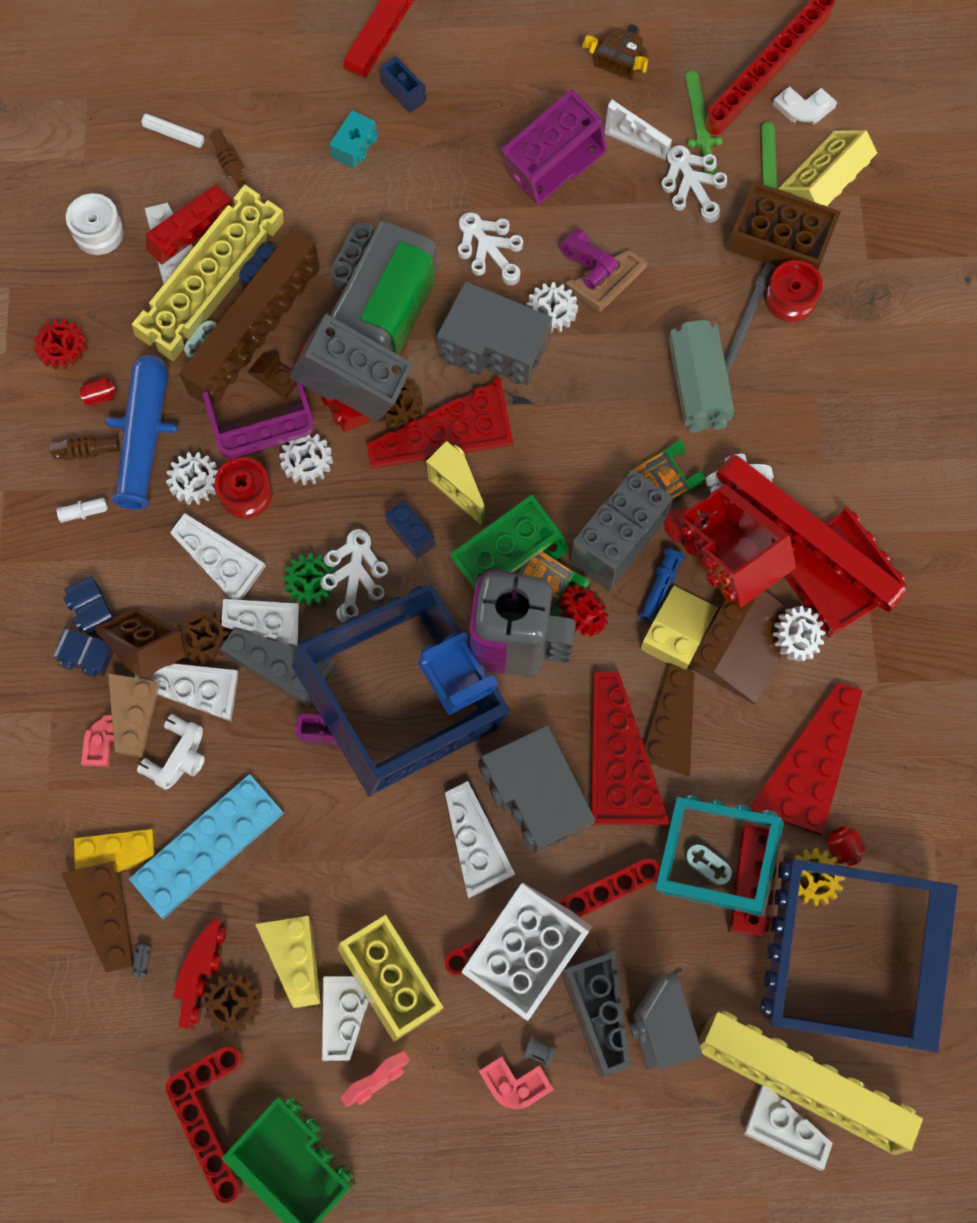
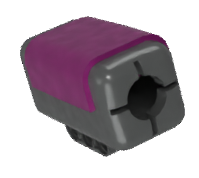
[470,570,576,678]

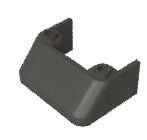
[629,972,703,1070]

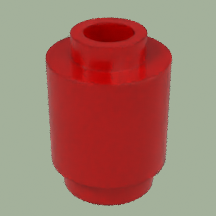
[79,377,117,407]

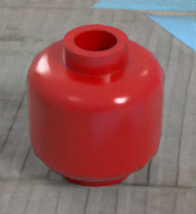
[826,825,866,867]

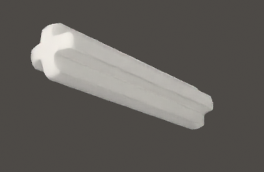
[141,114,205,148]

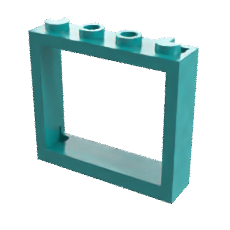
[656,795,784,917]

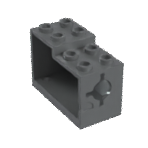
[437,281,553,386]
[289,314,413,422]
[570,469,673,592]
[480,726,595,854]

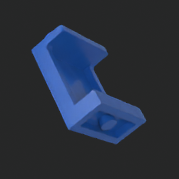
[417,632,498,715]

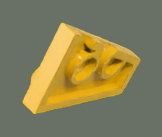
[74,829,156,873]

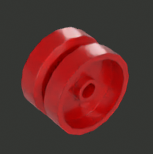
[766,260,823,322]
[214,457,273,519]

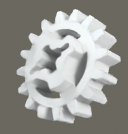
[527,282,578,333]
[279,434,333,485]
[166,452,218,505]
[773,606,825,661]

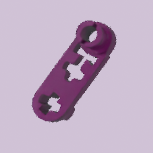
[559,228,618,290]

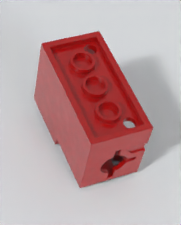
[678,483,796,608]

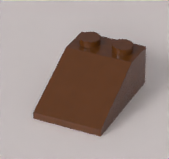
[95,607,185,678]

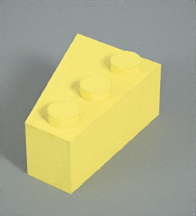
[255,916,320,1008]

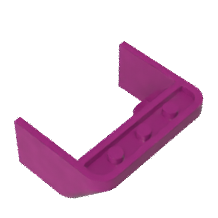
[202,366,314,458]

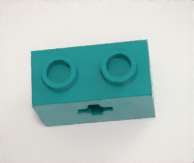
[329,110,378,169]

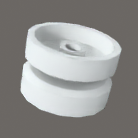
[66,193,124,255]

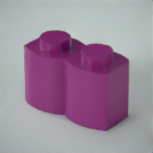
[295,714,350,747]

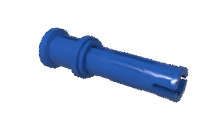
[639,548,685,623]

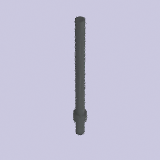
[725,263,774,375]

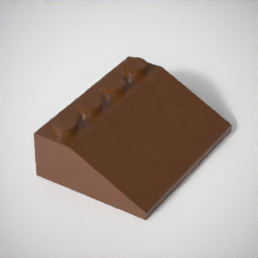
[727,181,841,270]
[688,591,787,704]

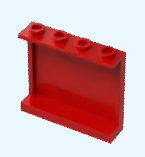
[784,506,907,638]

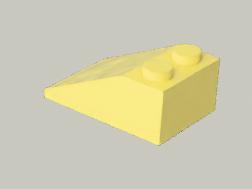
[426,441,485,526]
[640,586,718,670]

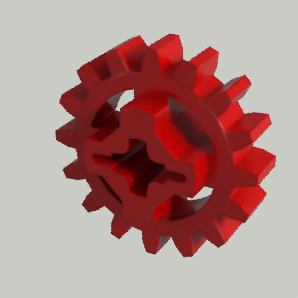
[33,319,87,370]
[558,585,609,637]

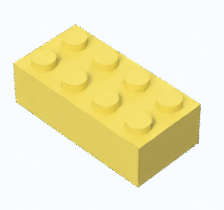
[337,915,444,1042]

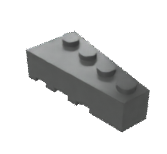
[220,628,335,708]
[561,951,630,1077]

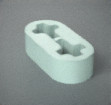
[184,321,217,360]
[685,845,732,886]

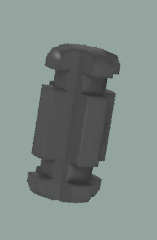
[131,944,151,978]

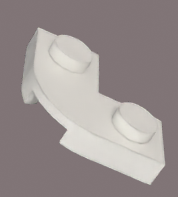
[772,87,837,124]

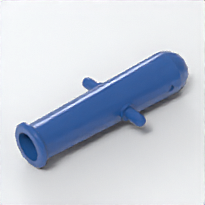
[105,355,178,510]

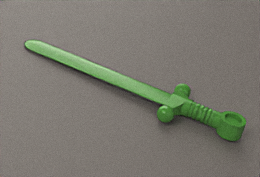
[686,71,723,175]
[761,121,777,189]

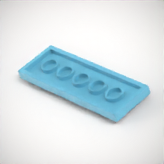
[129,774,284,919]

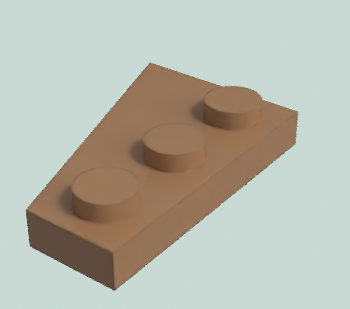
[565,250,647,312]
[108,674,160,758]

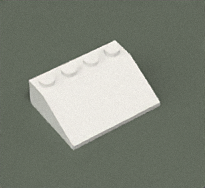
[462,883,592,1021]

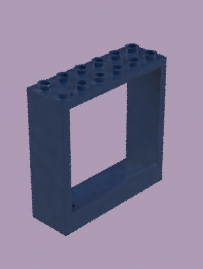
[292,584,511,797]
[760,857,958,1053]

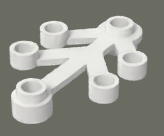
[662,146,727,223]
[458,213,523,285]
[321,529,388,623]

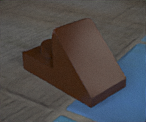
[248,355,297,399]

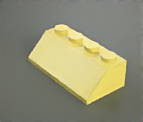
[778,130,877,207]

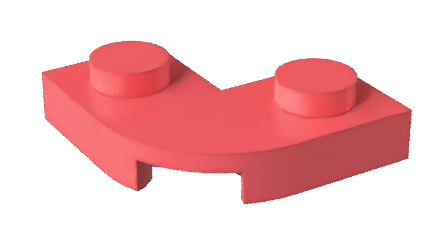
[81,715,114,767]
[340,1051,410,1107]
[479,1056,554,1109]

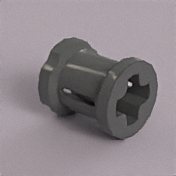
[523,1036,557,1069]

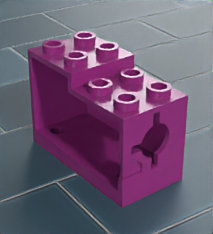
[501,89,607,206]

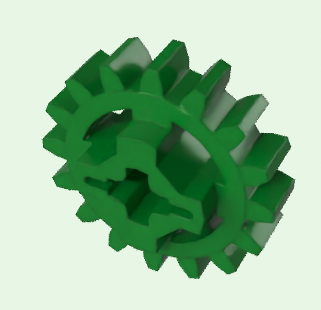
[283,553,336,607]

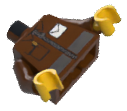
[582,24,649,81]

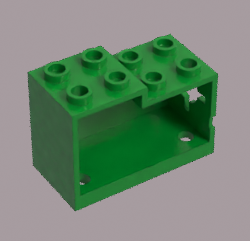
[450,495,570,589]
[221,1096,355,1223]

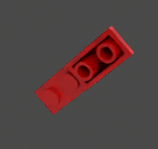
[173,920,227,1029]

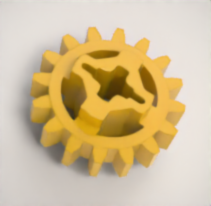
[793,848,845,907]

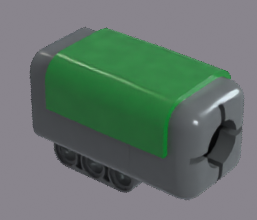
[329,221,438,355]

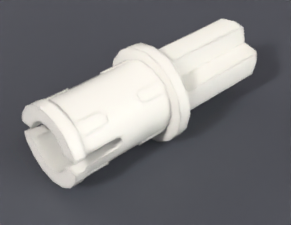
[56,498,108,523]

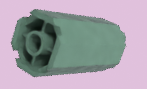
[668,320,735,433]

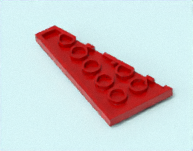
[367,377,513,470]
[592,672,671,826]
[749,682,863,835]

